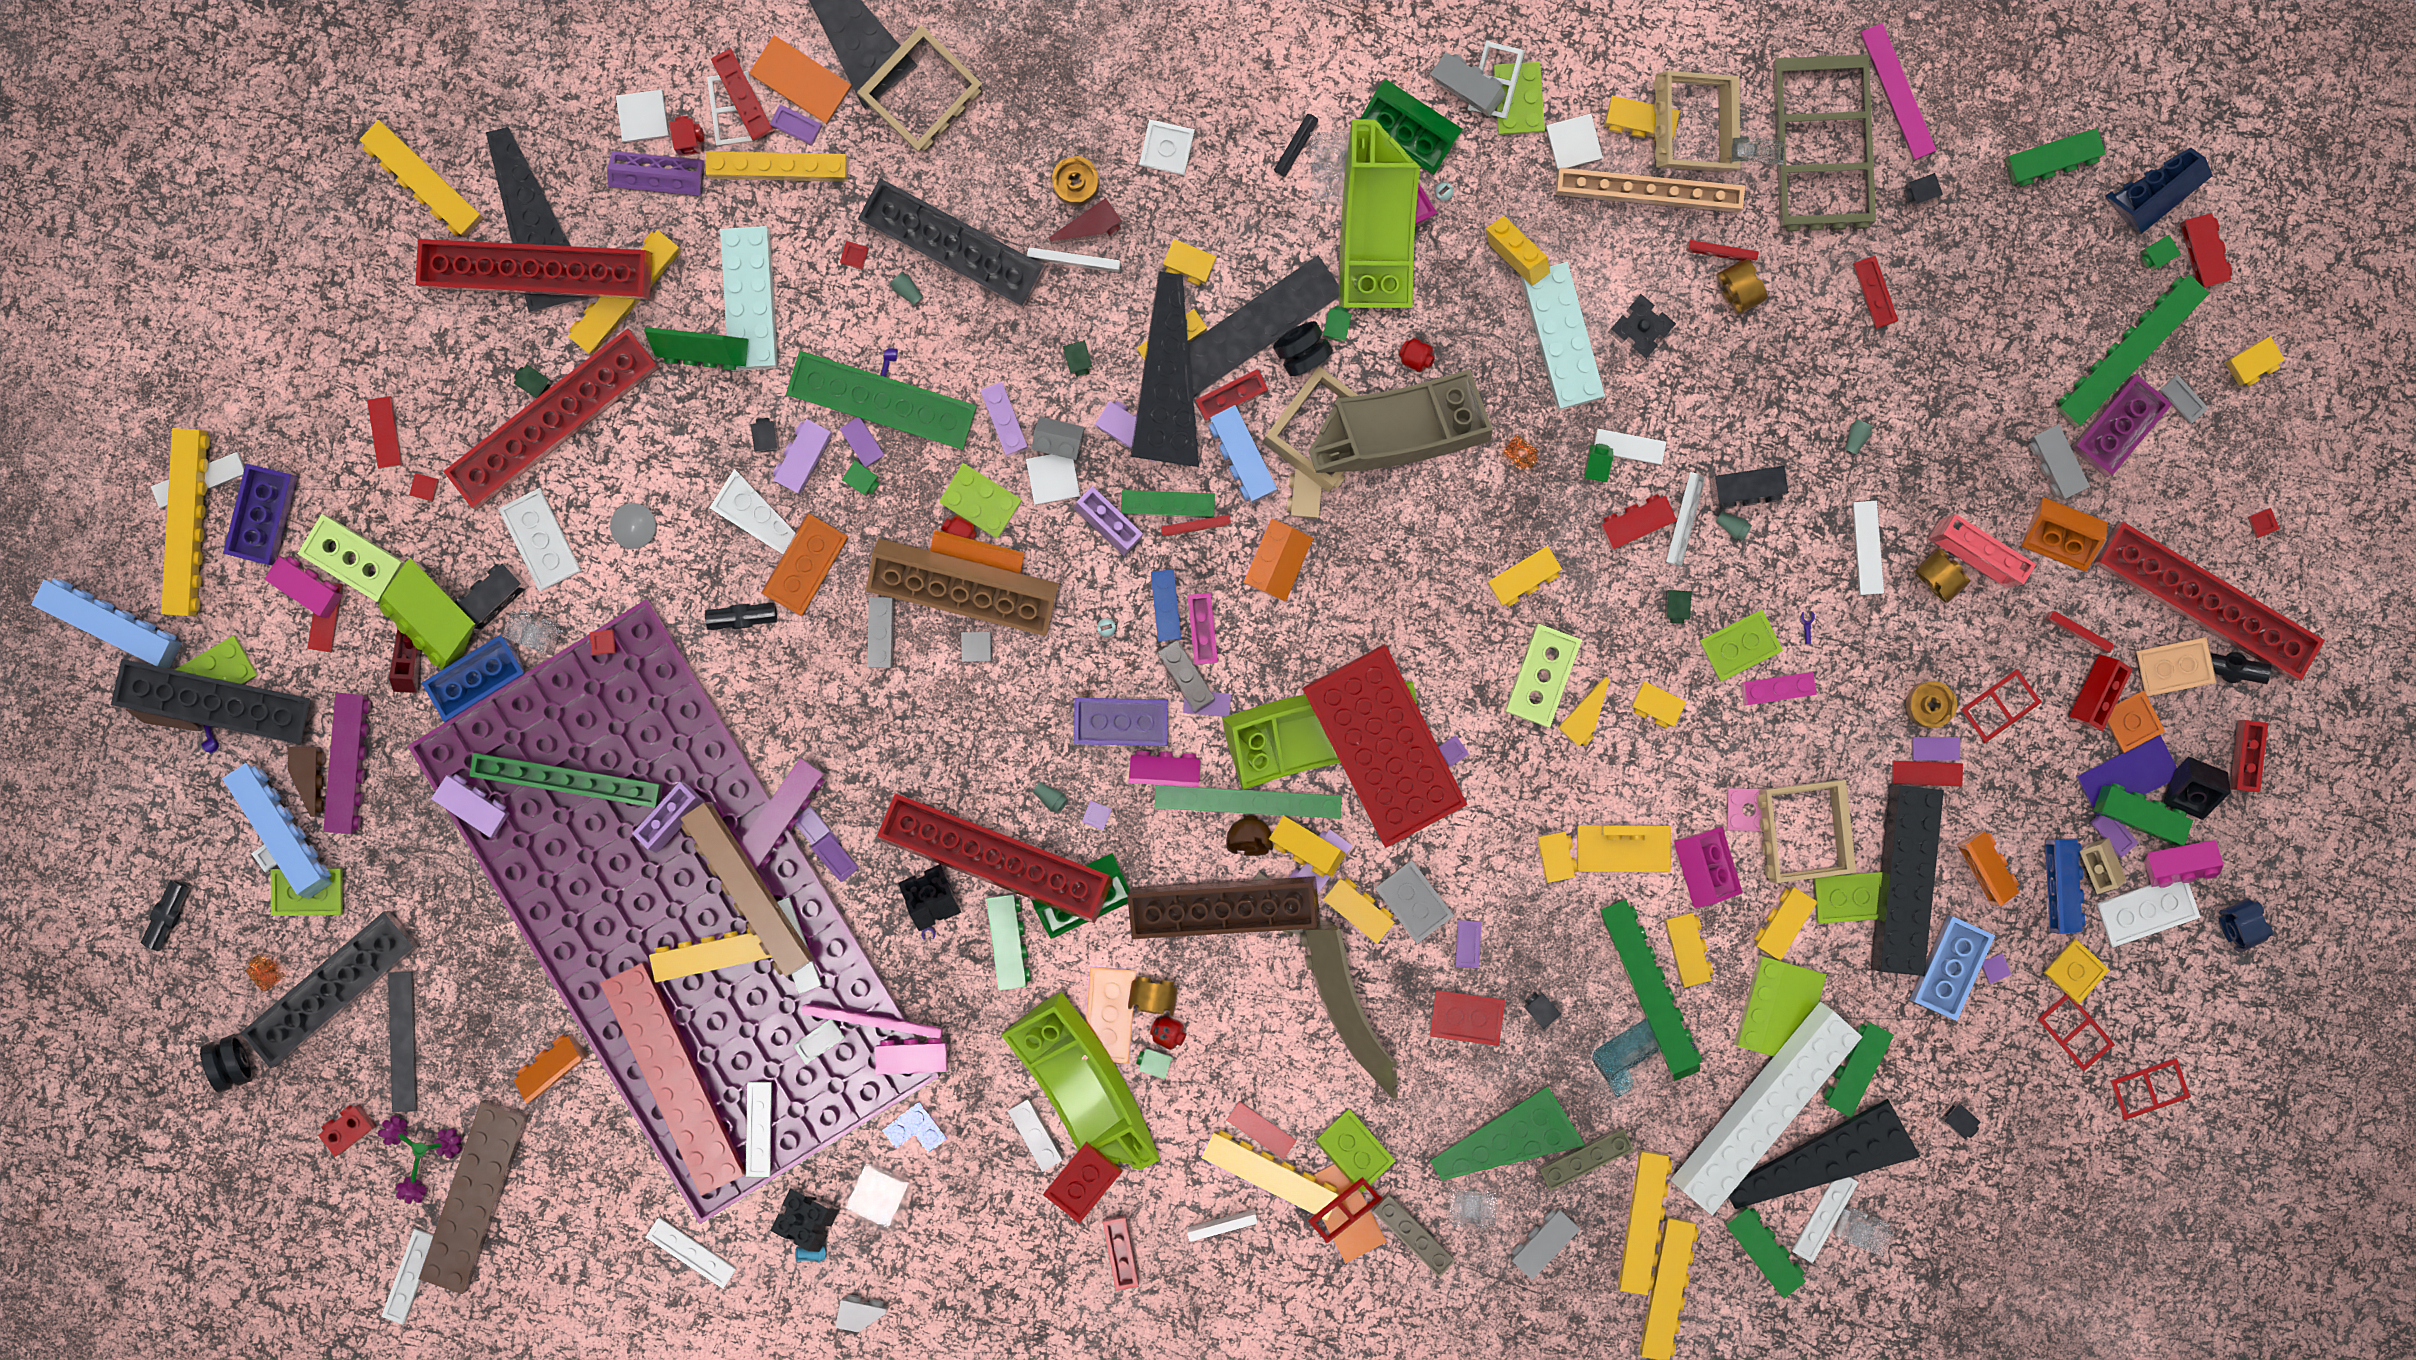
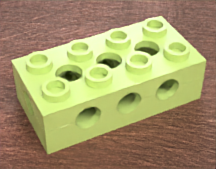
[297,514,405,603]
[1504,624,1582,728]

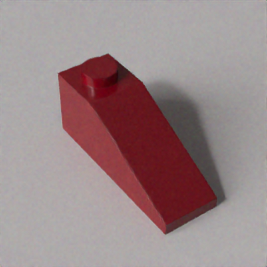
[1049,198,1122,244]
[389,628,421,693]

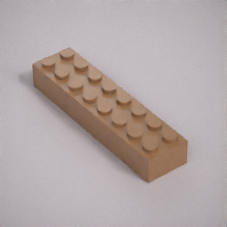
[866,538,1059,636]
[680,802,815,977]

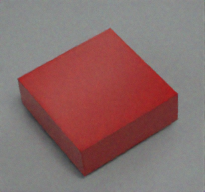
[840,240,869,270]
[409,473,439,502]
[2248,508,2280,538]
[589,629,616,656]

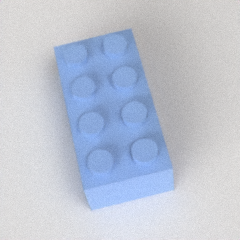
[1208,405,1277,504]
[1909,915,1995,1021]

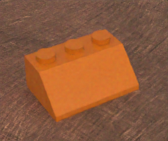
[2021,497,2108,572]
[1243,518,1313,602]
[1957,830,2019,907]
[514,1034,589,1104]

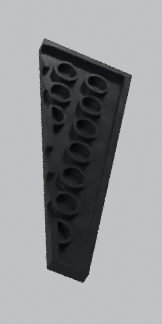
[809,0,917,110]
[486,127,595,313]
[1130,271,1199,467]
[1728,1098,1920,1209]

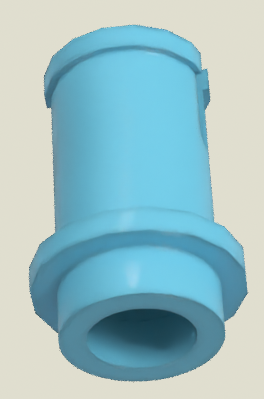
[795,1246,826,1263]

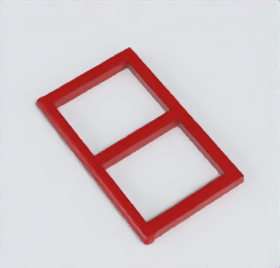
[1960,669,2042,743]
[2037,993,2115,1072]
[2110,1058,2191,1120]
[1308,1177,1382,1243]

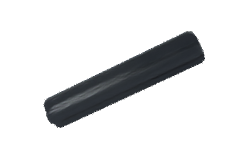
[1274,113,1318,177]

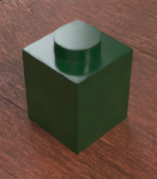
[1063,340,1093,378]
[514,364,553,399]
[1664,590,1692,624]

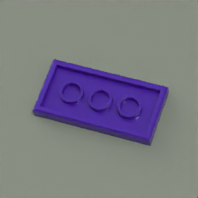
[2076,735,2177,816]

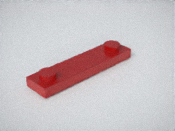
[711,48,774,141]

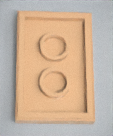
[2136,637,2217,696]

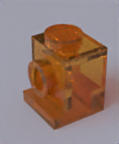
[1501,434,1539,471]
[245,954,286,992]

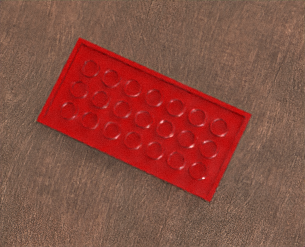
[1302,644,1468,848]

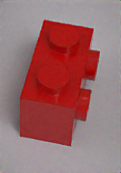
[669,116,705,157]
[318,1104,376,1157]

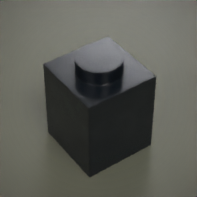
[1904,173,1943,207]
[750,418,780,454]
[1524,992,1561,1029]
[1940,1101,1981,1139]

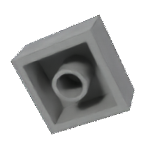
[961,632,992,662]

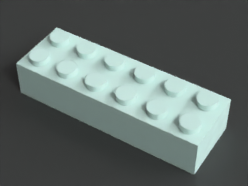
[720,226,778,371]
[1520,262,1605,411]

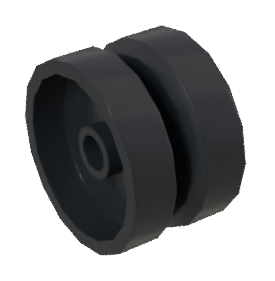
[1273,321,1333,377]
[200,1034,253,1093]

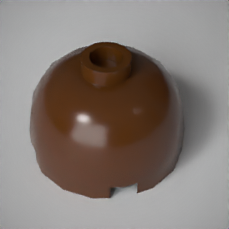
[1226,815,1273,856]

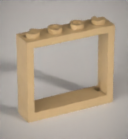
[857,25,982,151]
[1654,71,1740,172]
[1262,366,1359,492]
[1757,780,1856,883]

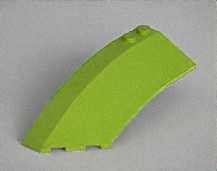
[1339,119,1421,308]
[1222,681,1417,790]
[1001,992,1160,1170]

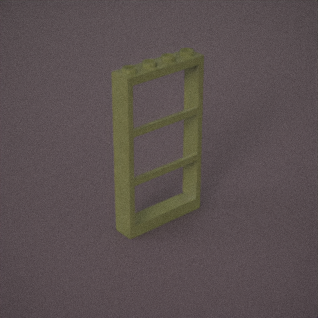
[1773,54,1876,232]

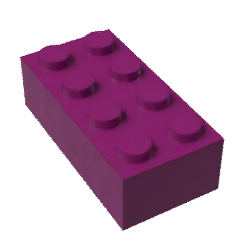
[2071,374,2172,477]

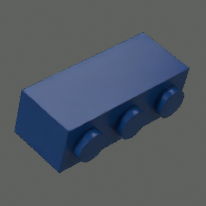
[1151,569,1181,642]

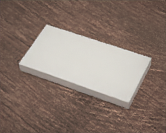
[498,488,582,592]
[2096,882,2200,948]

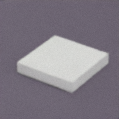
[616,89,669,143]
[1546,114,1603,171]
[1139,119,1195,176]
[1026,454,1080,505]

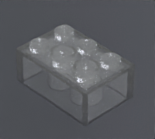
[1310,132,1350,206]

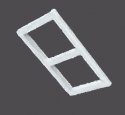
[1468,40,1525,119]
[707,71,758,146]

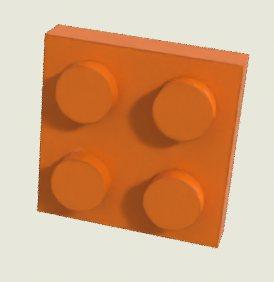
[2107,690,2165,753]

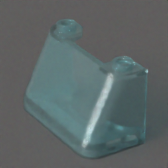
[1592,1018,1697,1098]

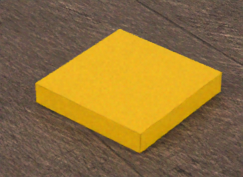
[2043,938,2110,1004]

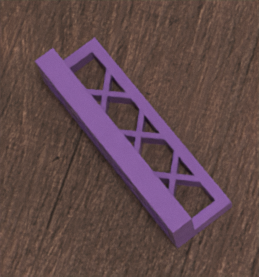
[607,151,704,196]

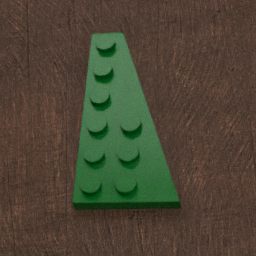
[1429,1086,1585,1181]

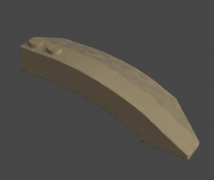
[1309,369,1493,473]
[1300,920,1398,1099]

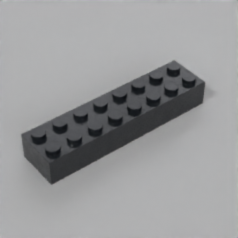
[858,178,1045,309]
[111,659,311,745]
[1871,785,1944,976]
[241,911,419,1069]

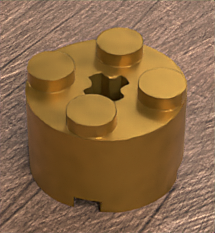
[1052,156,1099,206]
[1717,259,1767,315]
[1915,548,1971,603]
[1906,681,1957,728]
[1127,976,1178,1016]

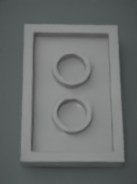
[1375,860,1454,944]

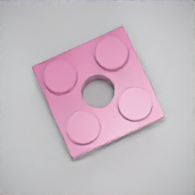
[1727,788,1762,831]

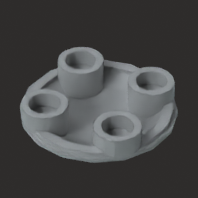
[610,503,656,549]

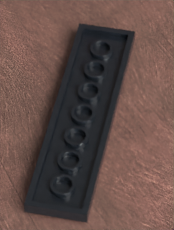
[1189,255,1339,397]

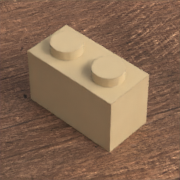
[1287,469,1322,519]
[2080,837,2126,894]

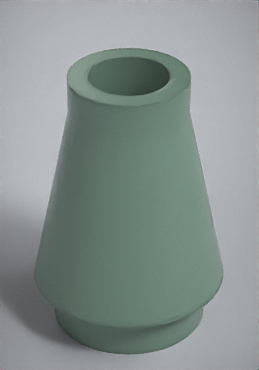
[889,271,923,306]
[1845,419,1873,455]
[1716,511,1752,541]
[1033,782,1068,814]

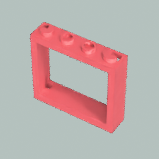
[1928,514,2036,588]

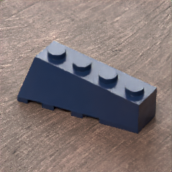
[2105,148,2213,234]

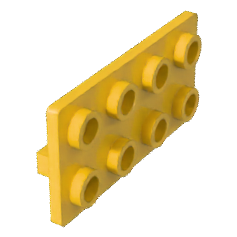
[1577,825,1671,872]

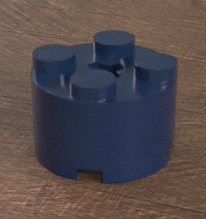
[2219,898,2273,952]

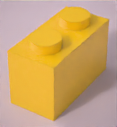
[1163,239,1216,286]
[2225,336,2285,387]
[1630,681,1686,729]
[1536,831,1578,883]

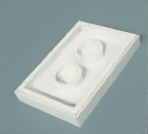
[1187,1209,1257,1241]

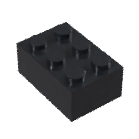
[1709,466,1789,510]
[454,563,529,633]

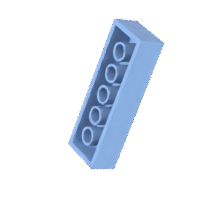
[31,578,182,668]
[222,763,332,899]

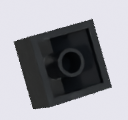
[2164,756,2231,820]

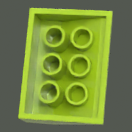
[378,558,475,670]
[1734,955,1827,1056]

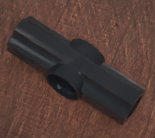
[705,602,777,630]
[2211,652,2272,684]
[140,880,190,951]

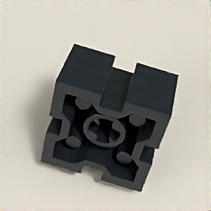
[1608,294,1676,362]
[898,864,962,931]
[770,1188,839,1252]

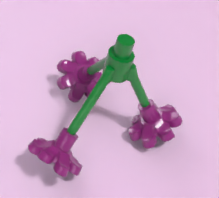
[378,1115,462,1204]

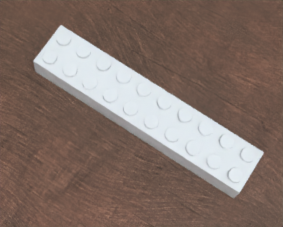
[1671,1002,1862,1216]

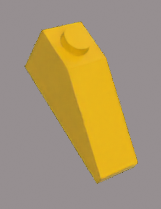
[1557,677,1610,747]

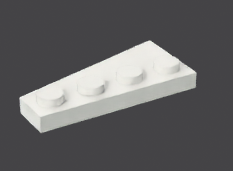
[710,469,795,554]

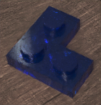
[882,1101,947,1153]

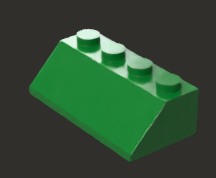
[1360,79,1463,175]
[644,327,749,370]
[1031,853,1130,939]

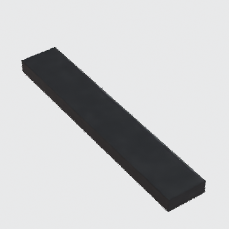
[388,971,417,1112]

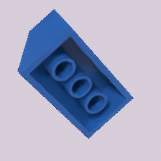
[422,634,525,723]
[2045,838,2085,934]

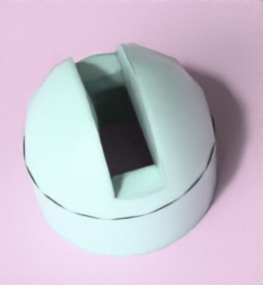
[1434,182,1453,202]
[1097,618,1116,637]

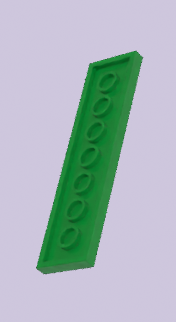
[786,350,977,450]

